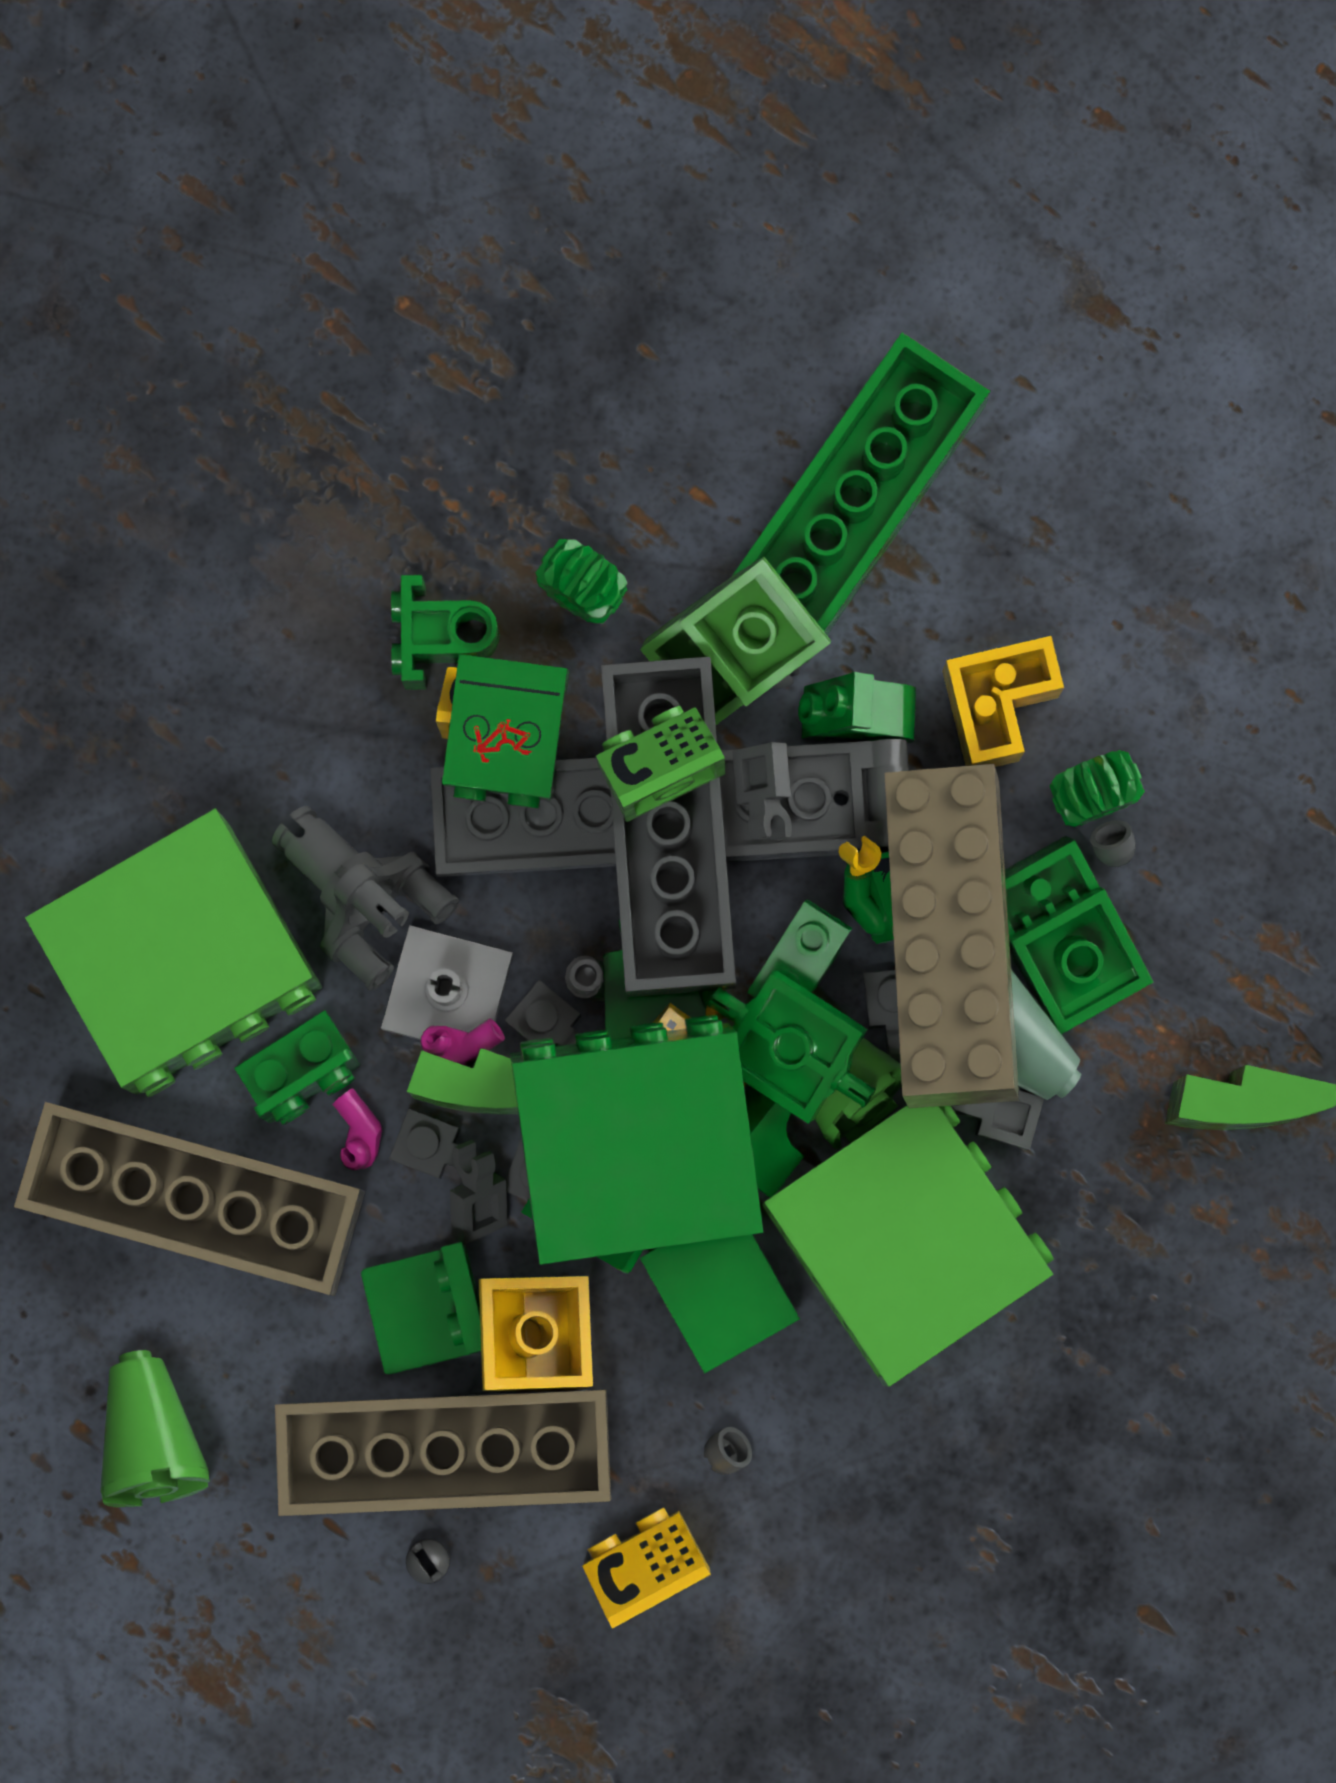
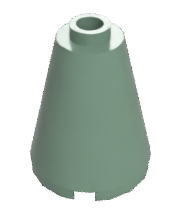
[1011,969,1081,1100]

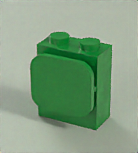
[640,1234,800,1374]

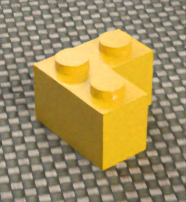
[942,636,1064,767]

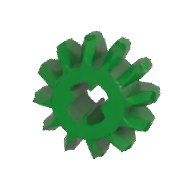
[535,539,628,623]
[1049,750,1145,827]

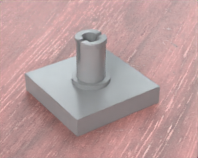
[381,925,514,1040]

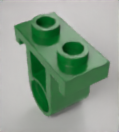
[391,575,500,690]
[798,672,916,744]
[747,899,853,997]

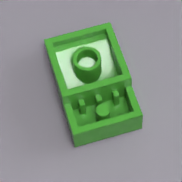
[640,557,831,725]
[407,1048,518,1115]
[1165,1065,1336,1130]

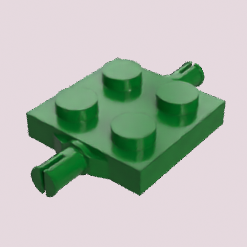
[708,970,876,1124]

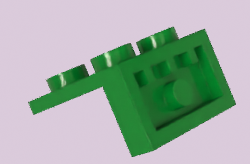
[234,1010,361,1125]
[361,1242,481,1375]

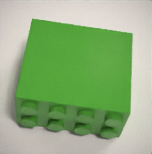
[25,808,323,1097]
[762,1106,1054,1387]

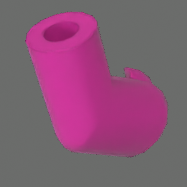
[420,1018,505,1066]
[332,1088,383,1170]

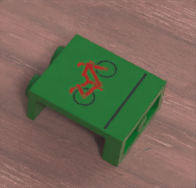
[442,654,570,809]

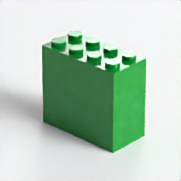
[510,1015,764,1265]

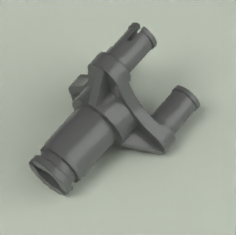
[272,805,459,991]

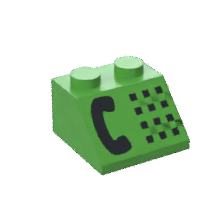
[596,706,725,822]

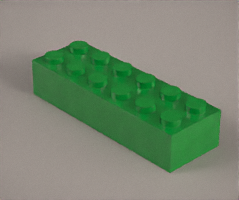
[732,332,990,663]

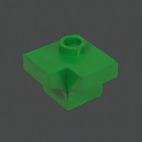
[745,1087,804,1198]

